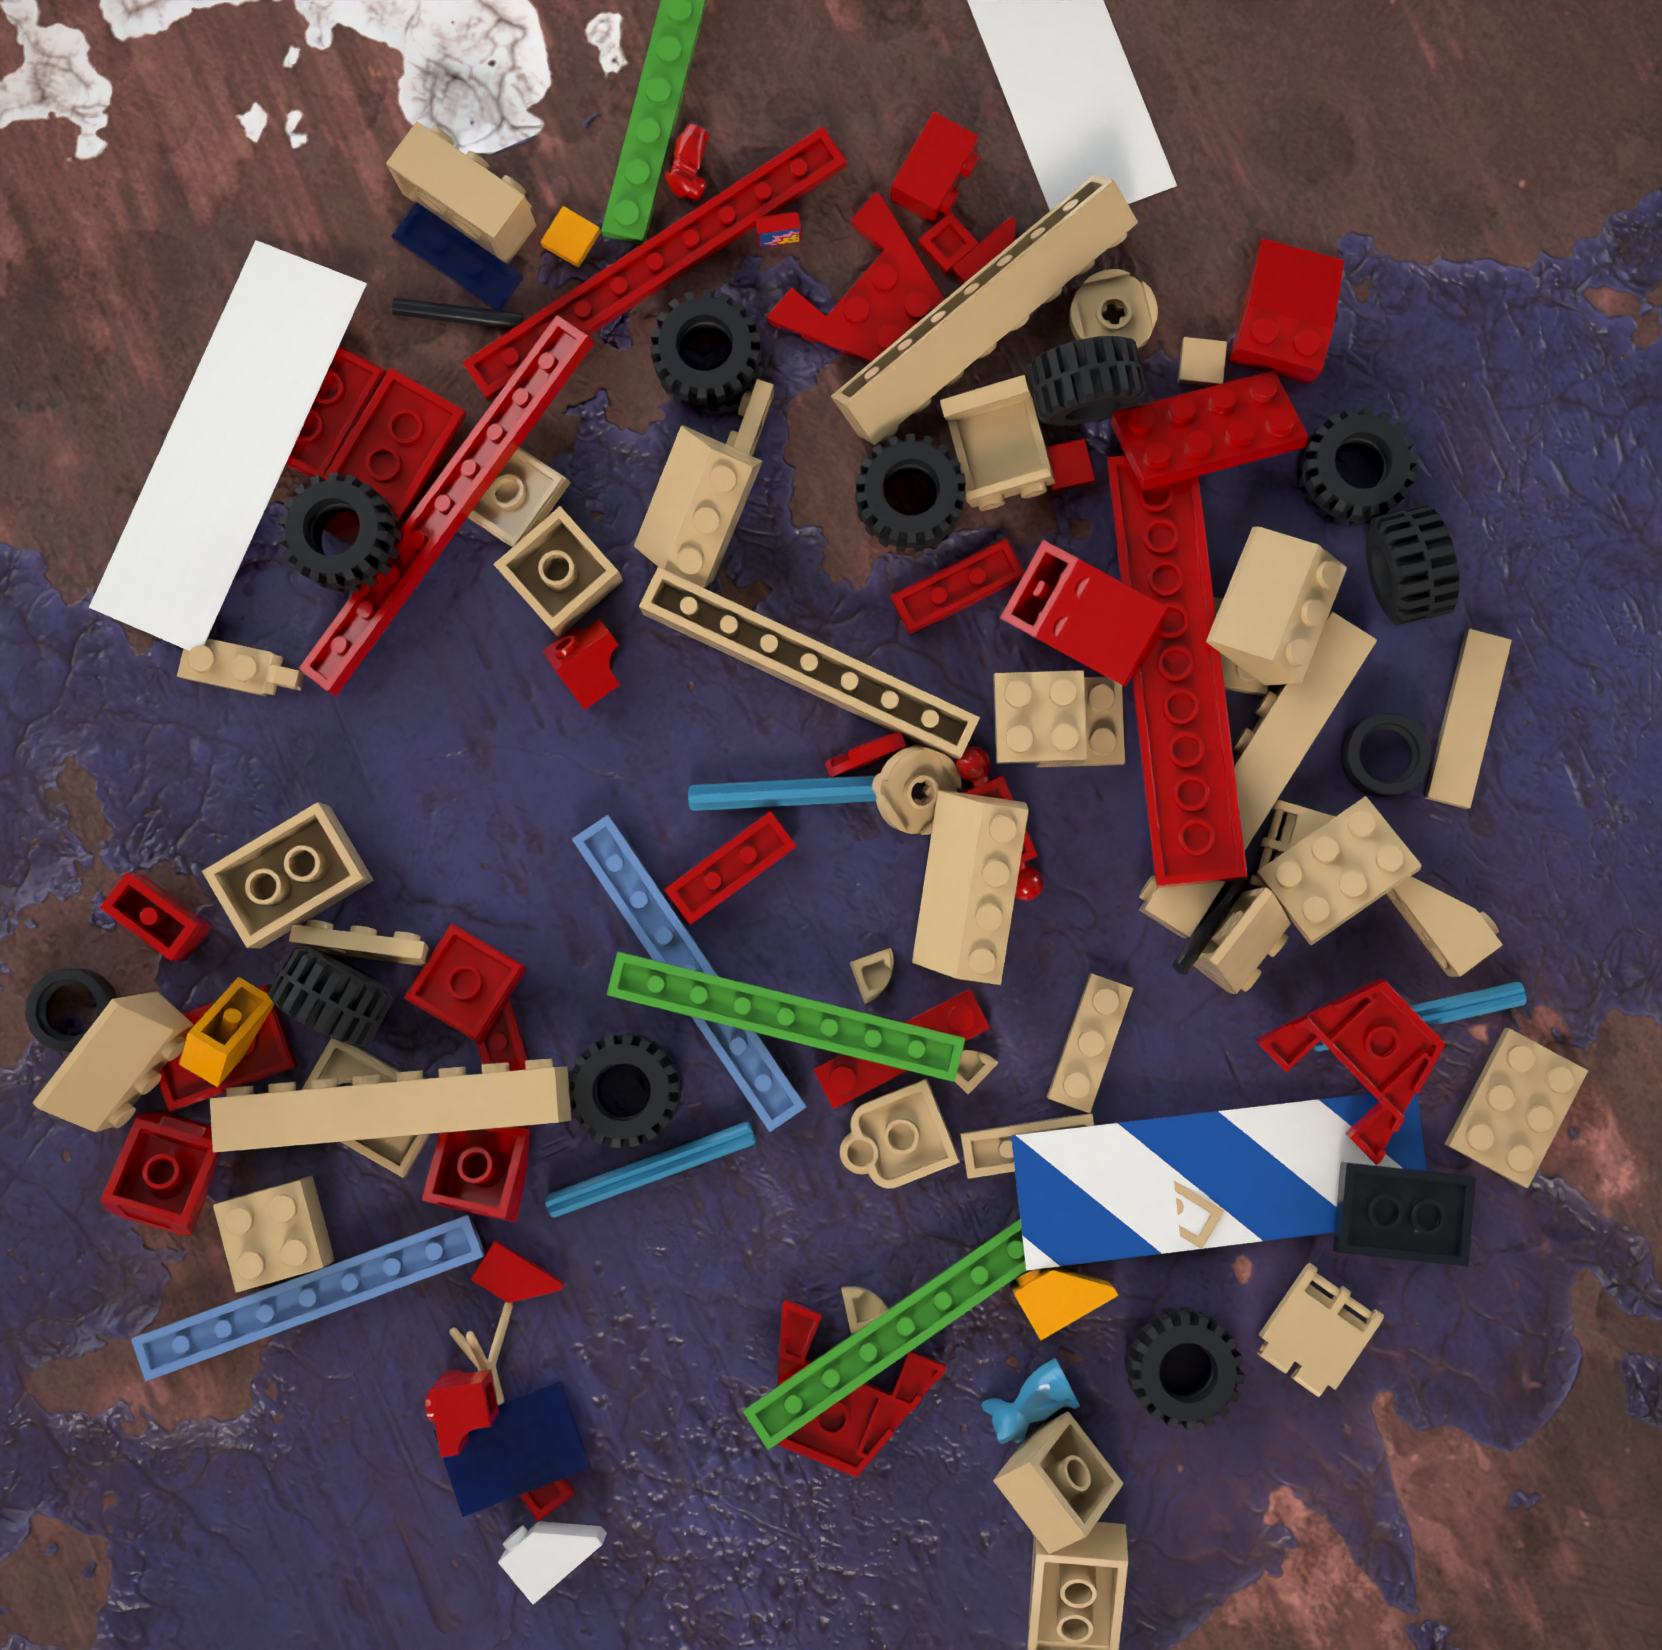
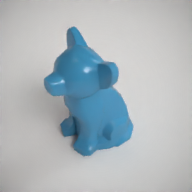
[982,1358,1080,1444]

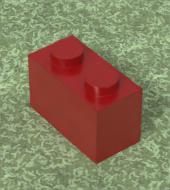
[890,111,981,225]
[99,872,212,961]

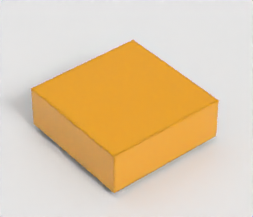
[540,206,601,268]

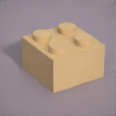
[493,506,624,638]
[213,1175,335,1293]
[993,1411,1124,1554]

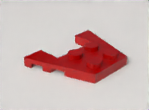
[766,192,945,364]
[1255,978,1446,1165]
[777,1298,946,1478]

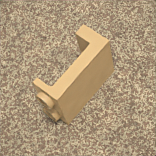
[940,375,1055,511]

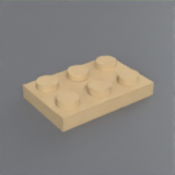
[1257,796,1422,945]
[1444,1028,1588,1188]

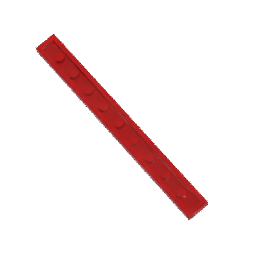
[462,126,847,402]
[299,315,595,696]

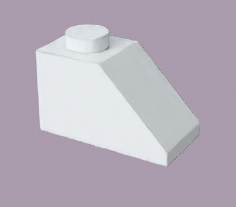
[498,1521,607,1604]

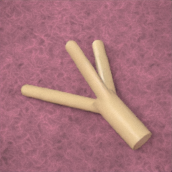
[449,1302,513,1405]

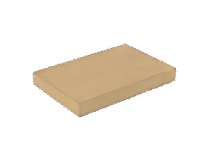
[302,1038,430,1178]

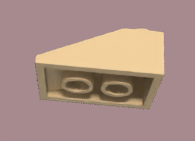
[1193,887,1291,994]
[1027,1522,1128,1650]

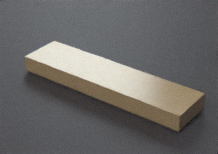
[1424,629,1512,809]

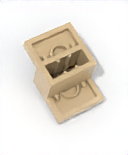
[993,670,1125,767]

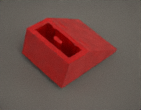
[1000,540,1169,687]

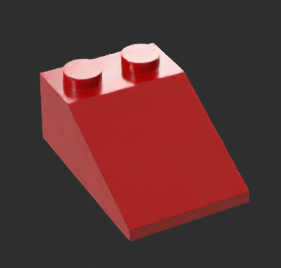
[1228,238,1345,385]

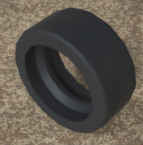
[1341,713,1430,797]
[25,968,117,1052]

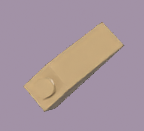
[1386,876,1503,977]

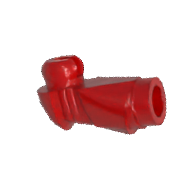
[665,124,710,200]

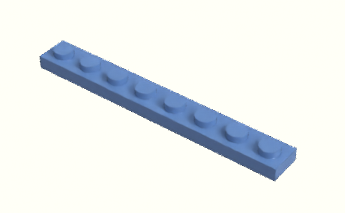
[572,815,807,1132]
[131,1213,486,1382]

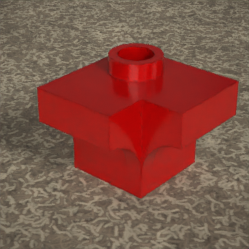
[542,619,620,710]
[425,1369,499,1458]

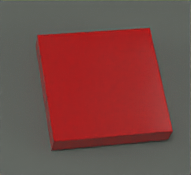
[404,923,527,1044]

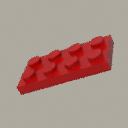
[323,368,467,547]
[1111,370,1309,491]

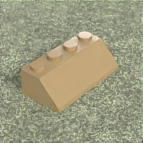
[912,790,1029,985]

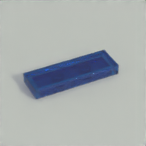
[391,202,523,311]

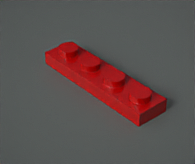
[813,989,990,1109]

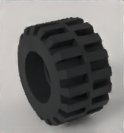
[650,290,761,411]
[1028,336,1147,426]
[1297,407,1418,527]
[855,434,966,553]
[278,473,402,593]
[1366,505,1460,626]
[268,946,395,1046]
[568,1033,682,1148]
[1124,1307,1245,1430]

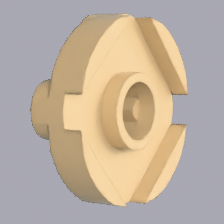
[1069,269,1158,350]
[872,745,961,835]

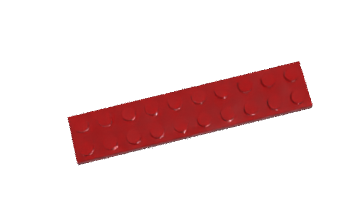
[1107,455,1248,888]

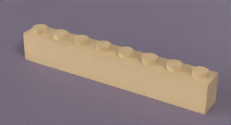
[831,175,1138,445]
[639,567,980,761]
[1139,612,1377,938]
[210,1059,572,1152]

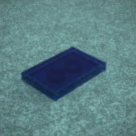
[434,1381,591,1517]

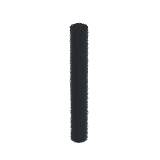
[392,298,524,330]
[1172,869,1253,975]

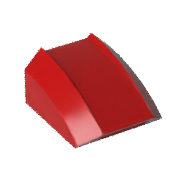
[100,1112,220,1235]
[422,1125,530,1222]

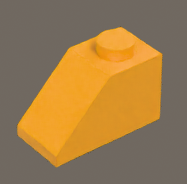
[179,977,274,1087]
[1010,1267,1119,1340]

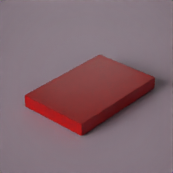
[285,346,387,478]
[159,984,298,1112]

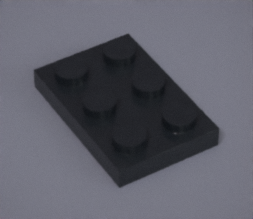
[1333,1162,1476,1267]

